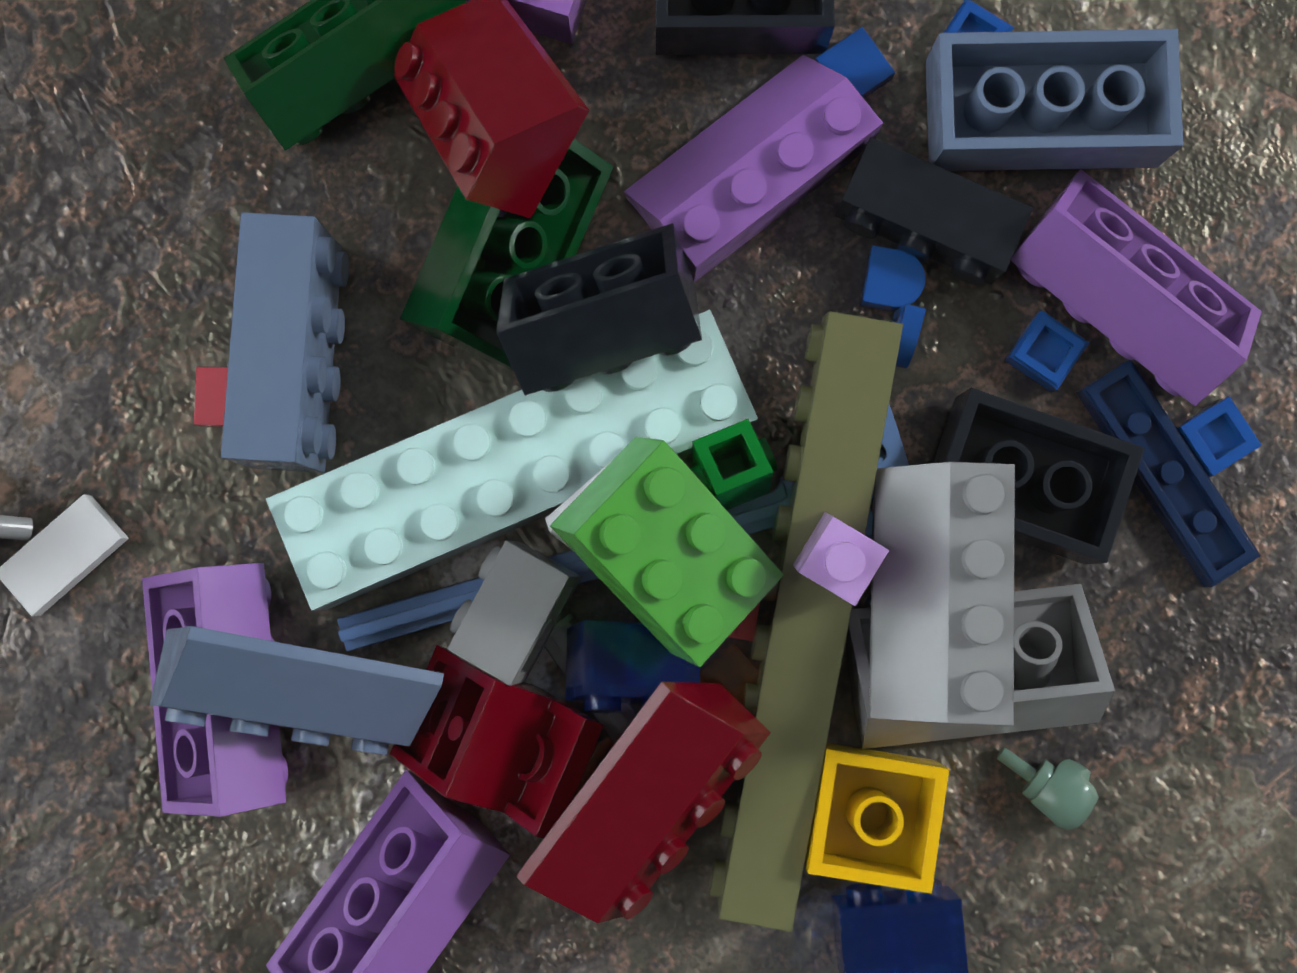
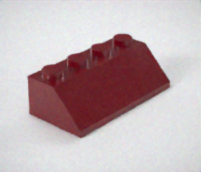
[394,0,589,218]
[516,682,771,923]

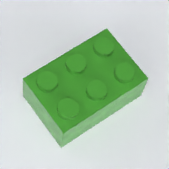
[550,437,784,667]

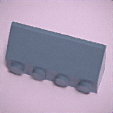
[150,626,444,755]

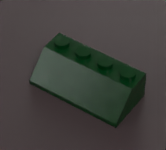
[223,0,466,151]
[400,139,613,371]

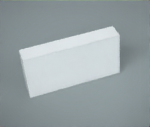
[0,494,129,616]

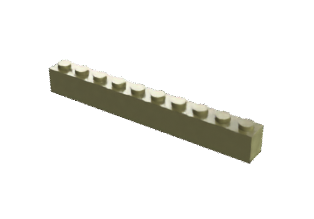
[709,311,903,932]

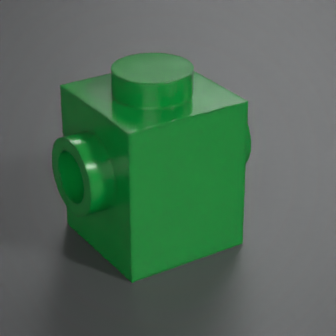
[689,419,777,510]

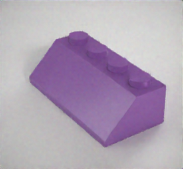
[624,55,883,282]
[1011,169,1262,406]
[142,563,288,817]
[266,770,510,973]

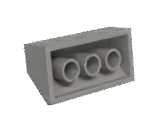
[869,462,1015,726]
[846,584,1115,749]

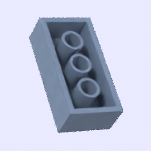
[925,29,1183,171]
[221,212,349,473]

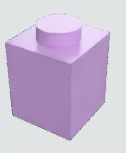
[793,512,889,606]

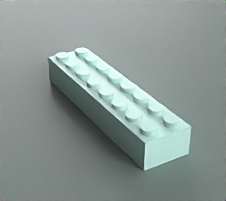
[266,310,758,611]

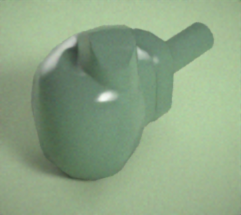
[996,747,1099,830]

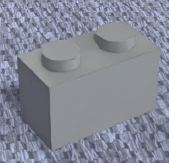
[447,540,582,686]

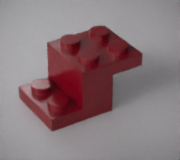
[390,645,604,839]

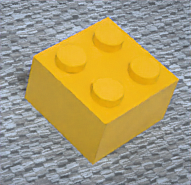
[804,743,949,894]

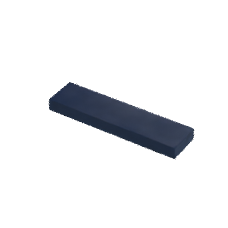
[1076,360,1261,587]

